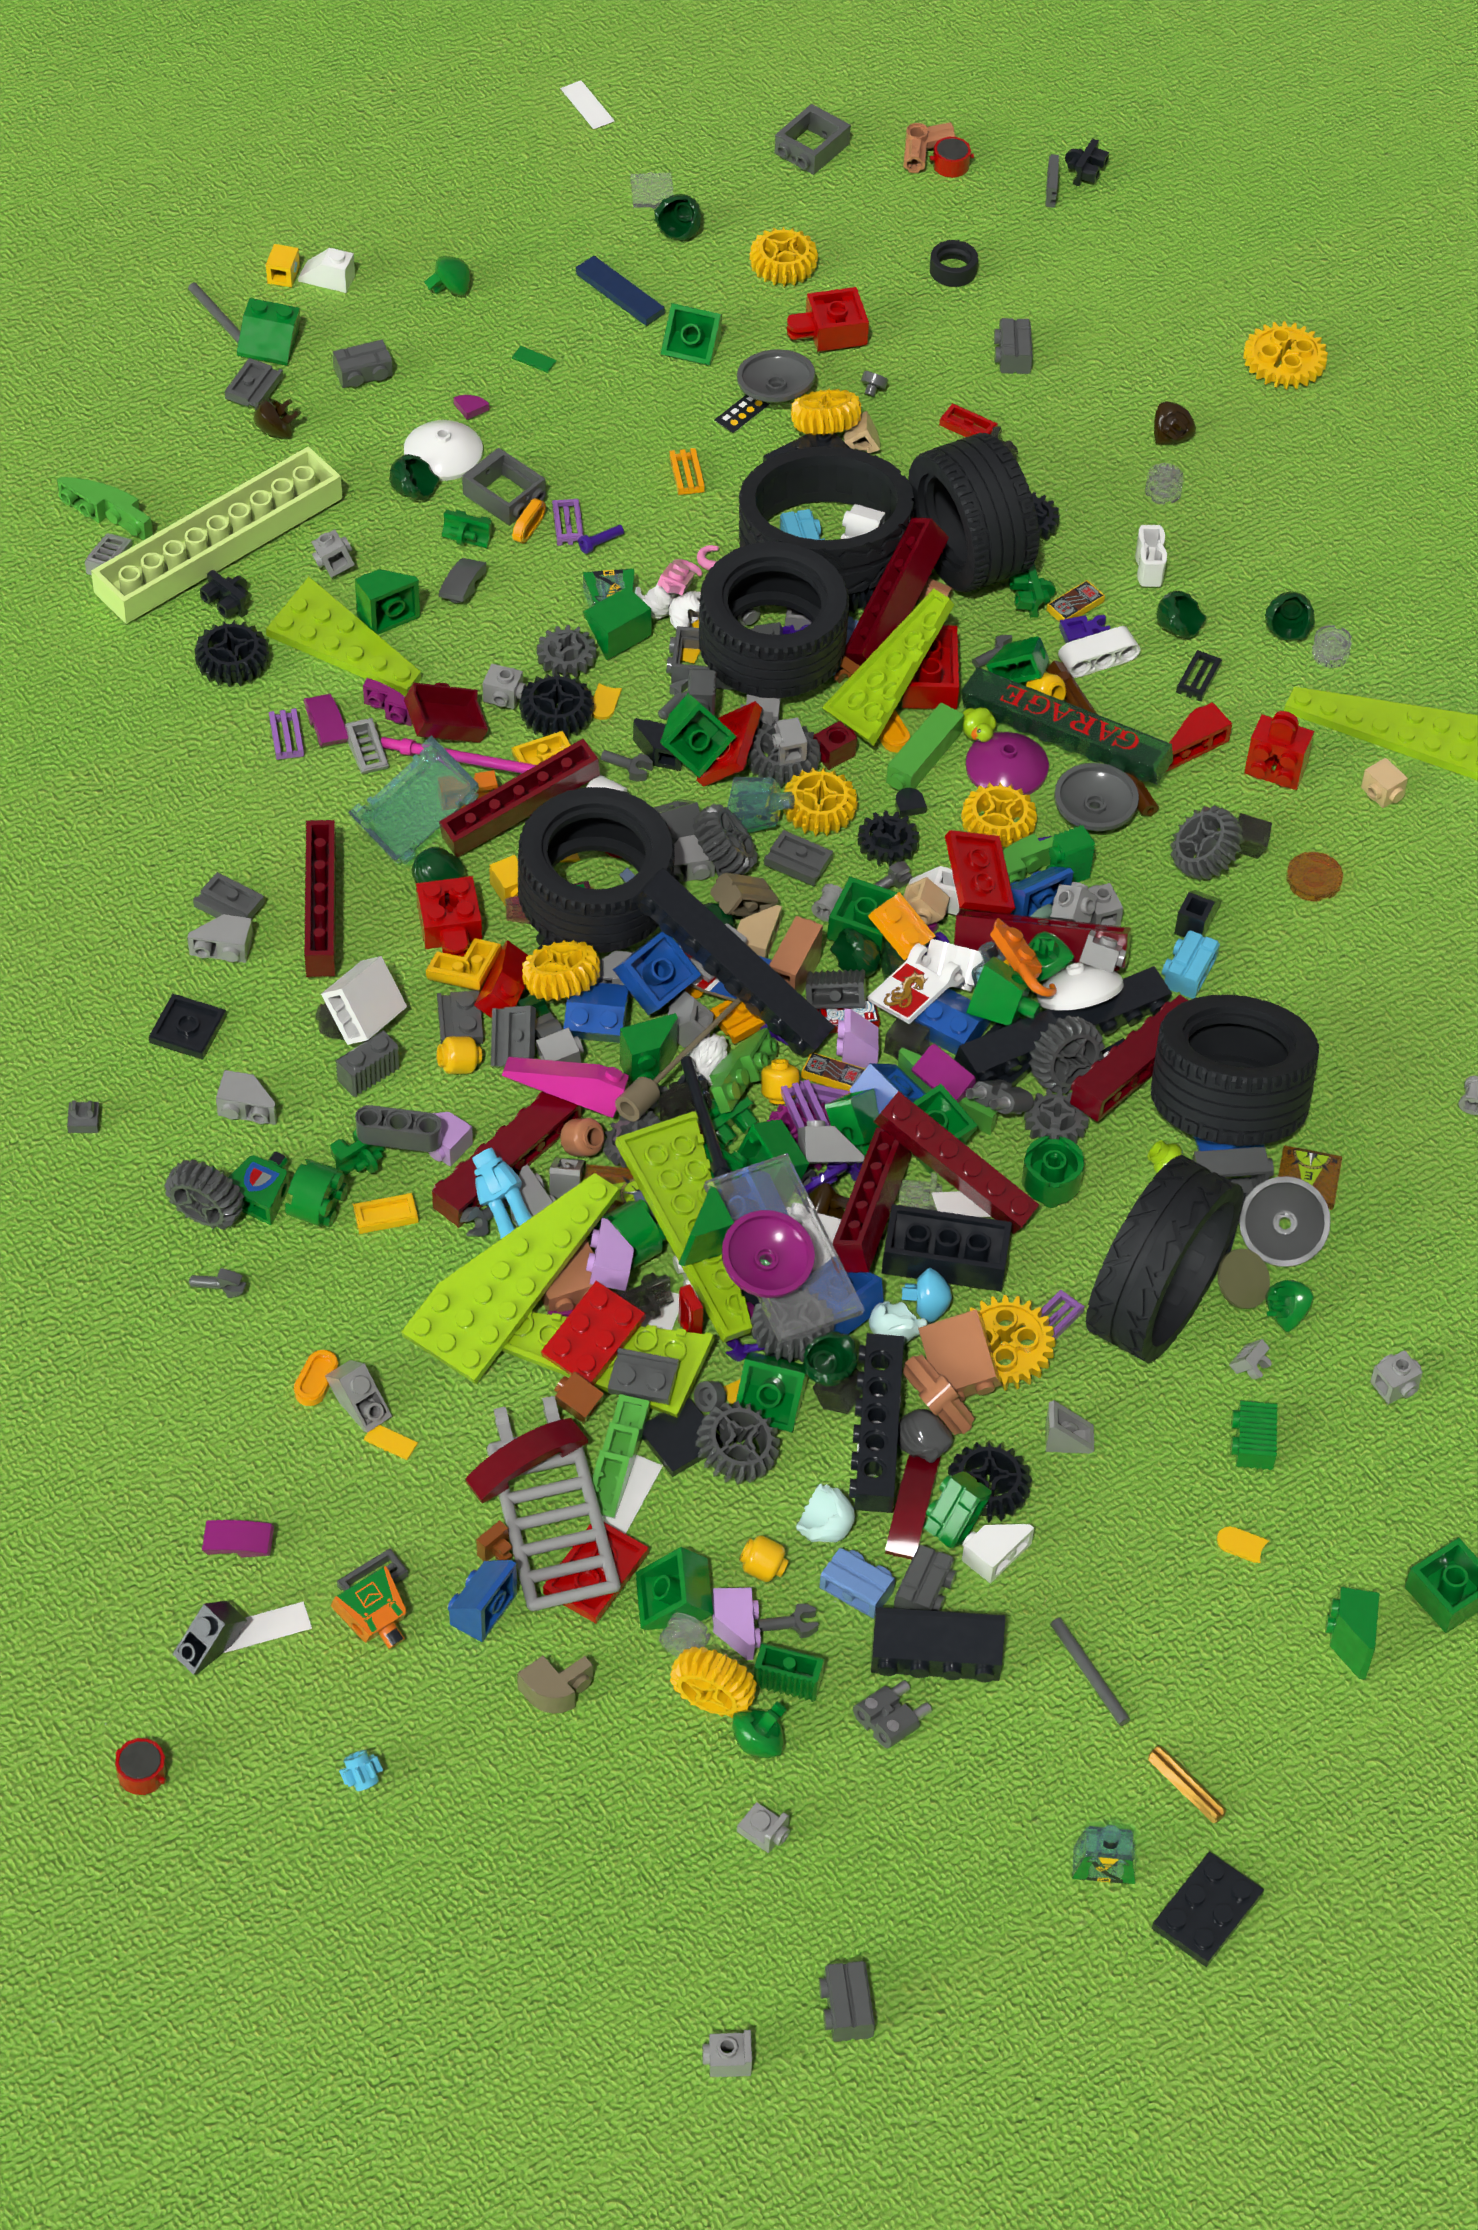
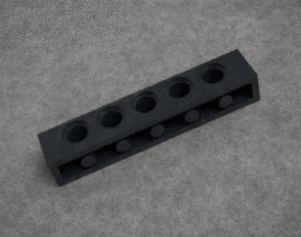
[849,1333,904,1513]

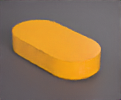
[512,498,546,544]
[879,710,910,753]
[294,1350,338,1406]

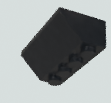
[881,1204,1012,1292]
[871,1607,1005,1683]

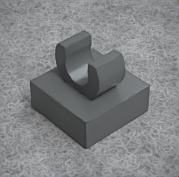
[67,1101,100,1133]

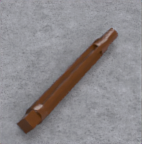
[1046,660,1159,817]

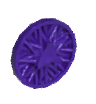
[798,1162,849,1196]

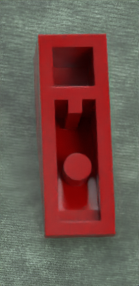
[1159,702,1232,774]
[474,940,528,1018]

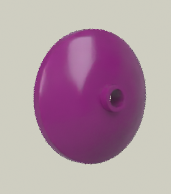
[965,732,1049,795]
[722,1210,815,1298]

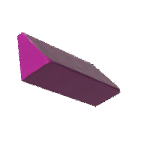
[911,1044,975,1102]

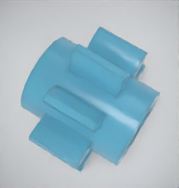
[339,1750,383,1791]

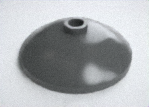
[737,349,815,403]
[1054,763,1139,831]
[1239,1176,1331,1267]

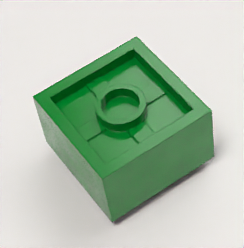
[737,1119,810,1204]

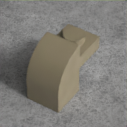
[517,1656,593,1713]

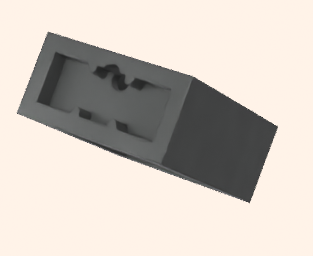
[774,104,851,175]
[462,448,546,526]
[666,626,735,690]
[1193,1147,1274,1199]

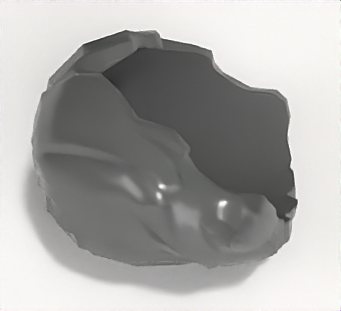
[897,1409,953,1463]

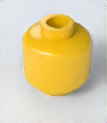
[1025,672,1066,710]
[436,1036,482,1074]
[761,1059,799,1104]
[739,1535,789,1582]

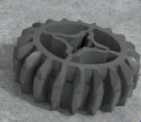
[747,720,821,788]
[693,804,758,875]
[1170,805,1244,880]
[1029,1015,1105,1094]
[164,1159,245,1230]
[751,1289,834,1363]
[695,1401,780,1485]

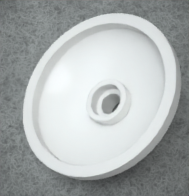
[404,420,483,481]
[1037,963,1124,1010]

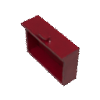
[404,682,488,743]

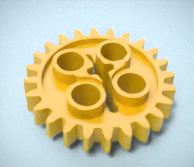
[1243,321,1328,389]
[969,1295,1055,1391]

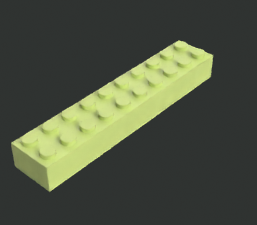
[91,446,342,624]

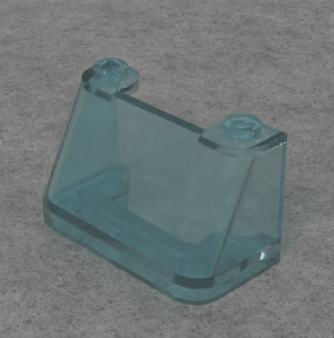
[348,735,479,864]

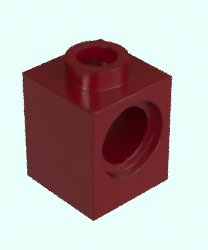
[813,721,857,770]

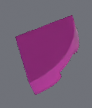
[453,395,489,420]

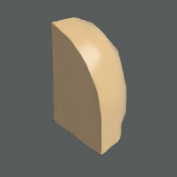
[844,411,880,453]

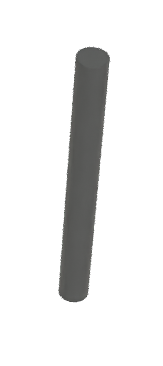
[188,282,240,343]
[1050,1618,1130,1726]

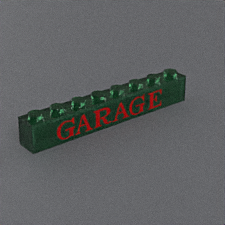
[961,667,1173,785]

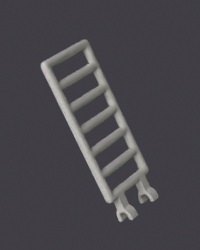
[487,1396,621,1611]

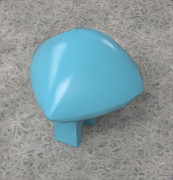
[902,1268,952,1325]

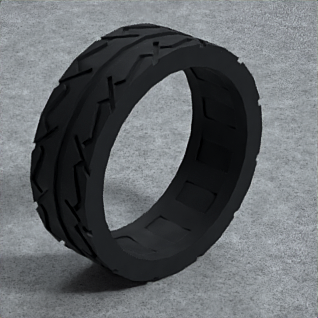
[739,446,914,594]
[1085,1155,1244,1363]

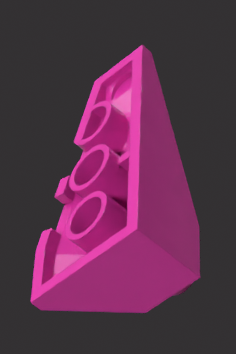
[501,1057,629,1118]

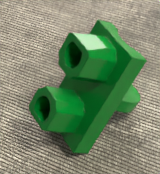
[441,510,492,548]
[1009,564,1056,618]
[708,1097,758,1149]
[330,1129,385,1176]

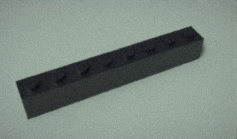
[633,868,835,1058]
[954,966,1172,1084]

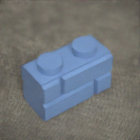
[819,1548,895,1619]

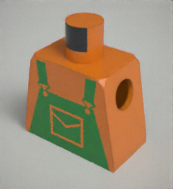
[331,1566,407,1650]

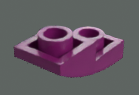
[363,678,412,726]
[303,694,348,747]
[202,1520,274,1558]

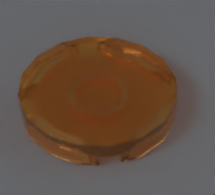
[1286,852,1343,901]

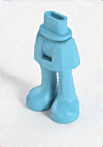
[472,1148,533,1239]

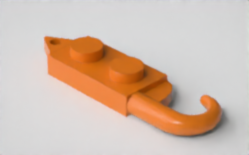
[990,918,1057,997]

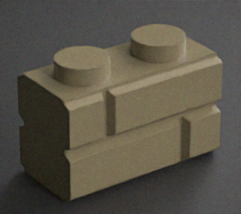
[710,873,778,917]

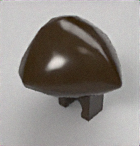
[253,398,302,439]
[1154,401,1196,445]
[803,1182,849,1219]

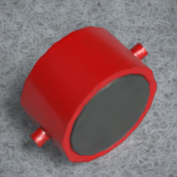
[929,136,974,178]
[115,1738,167,1795]

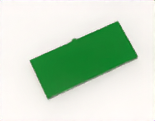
[512,346,557,373]

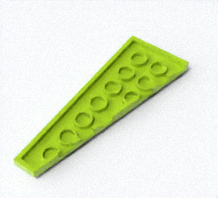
[1284,686,1478,781]
[615,1111,752,1343]

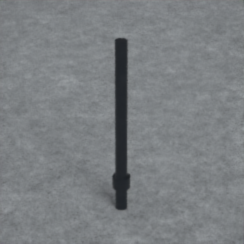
[681,1056,734,1195]

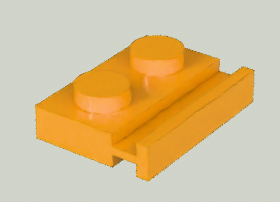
[868,892,936,961]
[710,1000,766,1044]

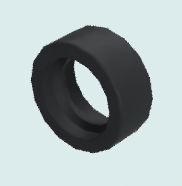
[930,240,978,287]

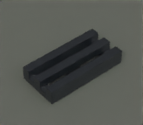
[1176,650,1222,702]

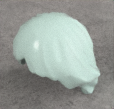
[869,1301,928,1345]
[796,1484,855,1543]

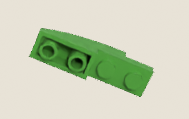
[57,477,153,541]
[1003,832,1064,884]
[709,1028,778,1114]

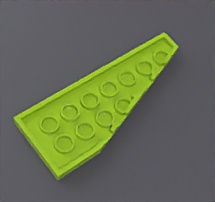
[401,1173,620,1384]

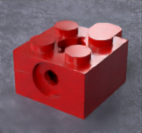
[787,287,869,352]
[1244,711,1315,791]
[416,876,482,957]

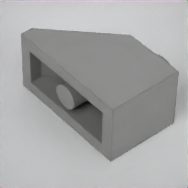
[798,1120,864,1164]

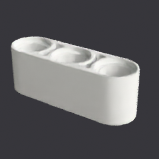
[1058,626,1141,678]

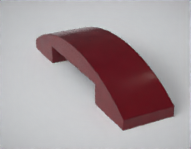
[465,1418,588,1504]
[885,1455,942,1560]

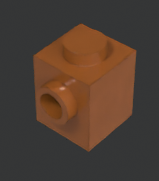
[554,1371,604,1424]

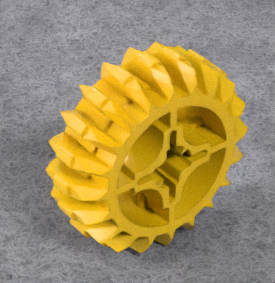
[749,226,818,286]
[791,389,862,435]
[782,767,858,837]
[961,782,1037,848]
[522,940,601,1001]
[670,1647,757,1718]

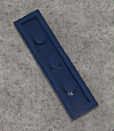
[576,256,665,326]

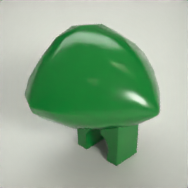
[424,256,470,296]
[1028,931,1074,982]
[1265,1280,1314,1332]
[732,1701,787,1758]

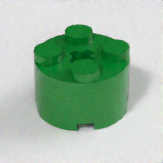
[1021,1136,1084,1208]
[285,1158,348,1228]
[597,1199,666,1271]

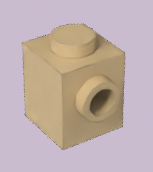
[1361,758,1408,808]
[903,877,950,926]

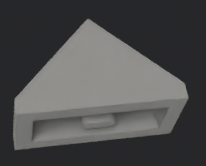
[550,1157,585,1198]
[1045,1400,1094,1454]

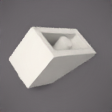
[298,248,355,293]
[962,1524,1034,1584]

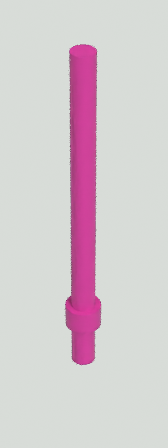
[380,737,536,774]

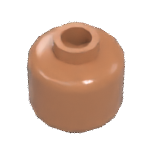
[560,1118,605,1157]

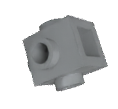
[311,529,355,578]
[483,663,527,709]
[1050,882,1098,923]
[1370,1350,1423,1405]

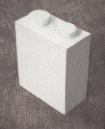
[321,956,407,1045]

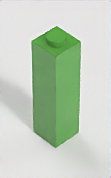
[886,703,964,790]

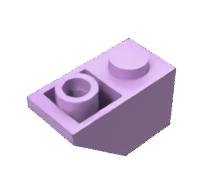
[836,1009,879,1068]
[426,1112,473,1167]
[586,1218,634,1291]
[712,1588,761,1660]

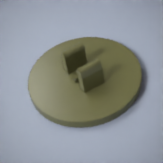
[1218,1248,1270,1309]

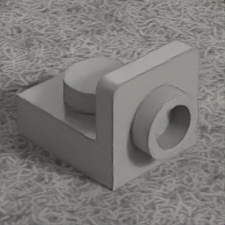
[737,1802,790,1853]

